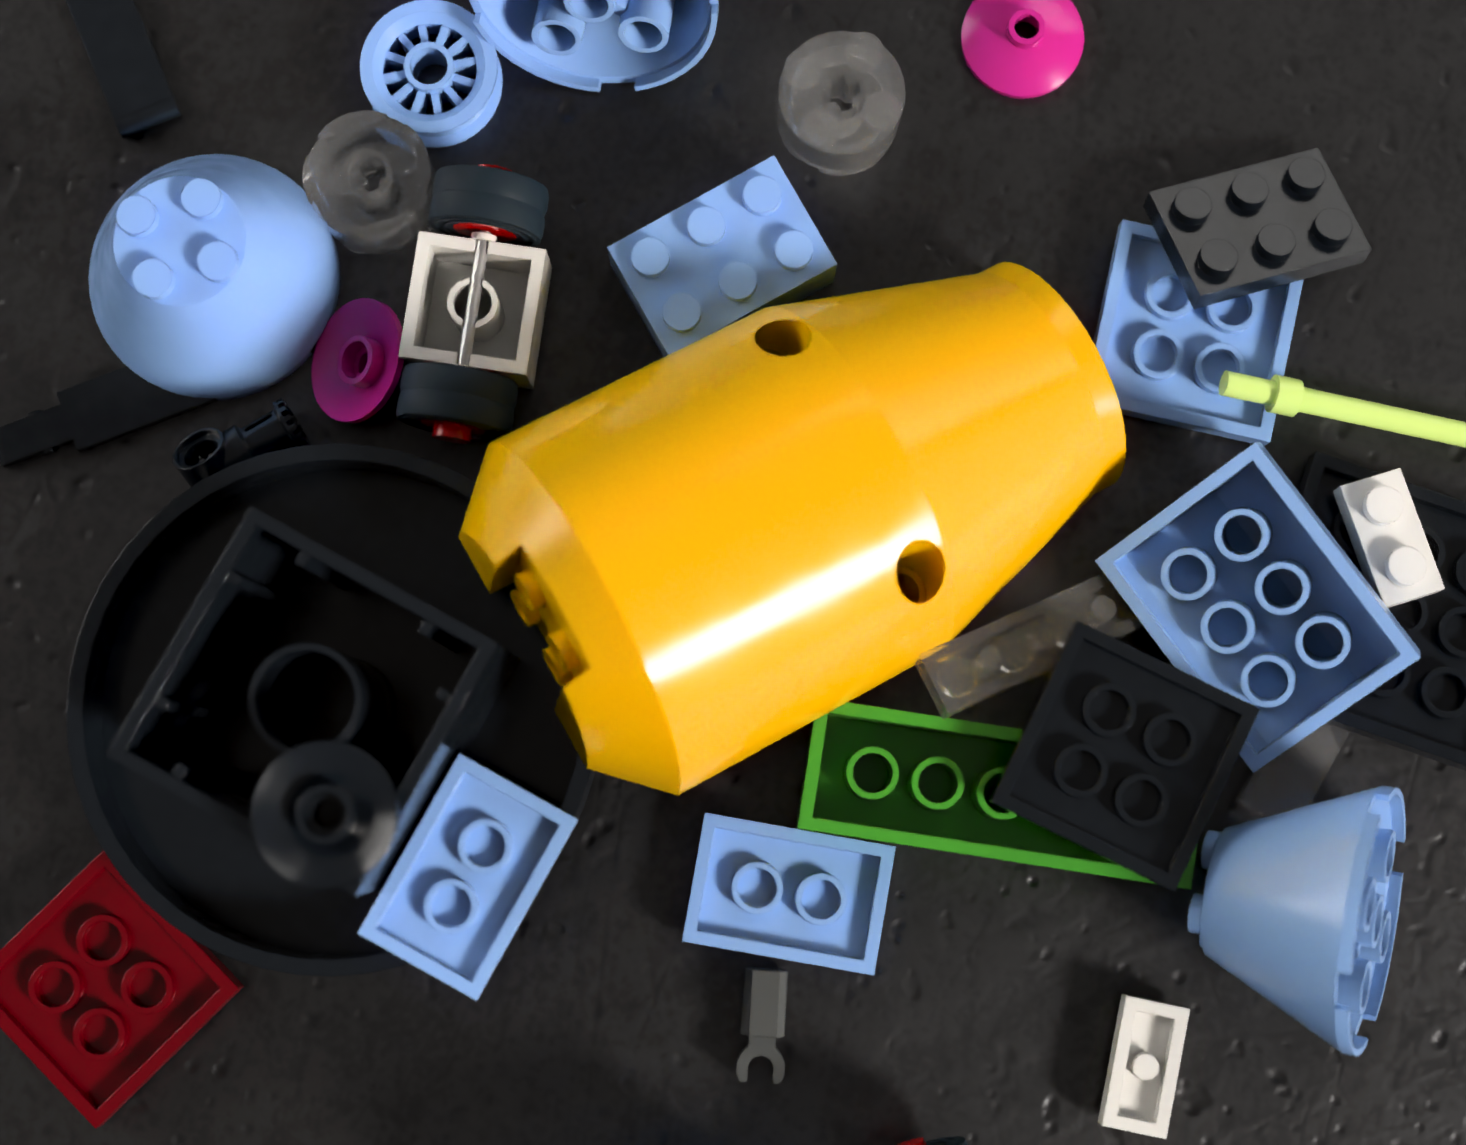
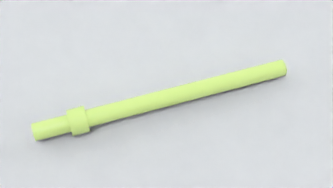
[1219,370,1466,448]

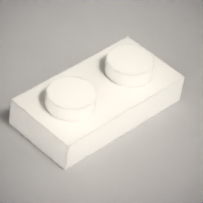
[1333,468,1445,608]
[1098,993,1190,1139]

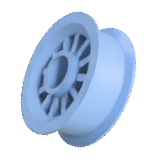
[360,0,503,148]

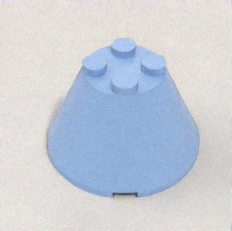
[469,0,719,92]
[88,154,340,400]
[1187,786,1406,1056]

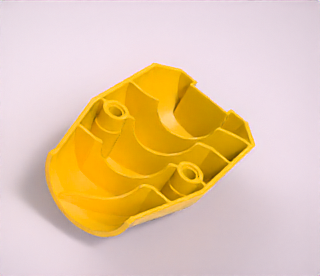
[459,262,1126,795]

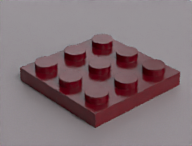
[0,850,244,1129]

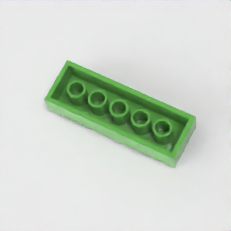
[795,702,1198,890]

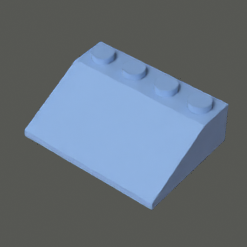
[1095,442,1421,773]

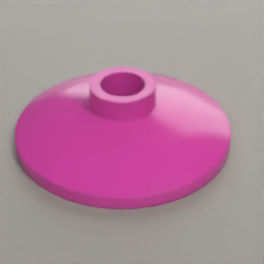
[961,0,1084,99]
[311,298,404,424]

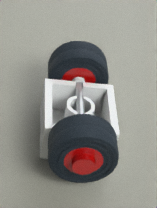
[396,164,552,444]

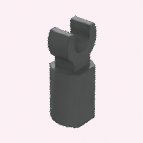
[736,967,788,1084]

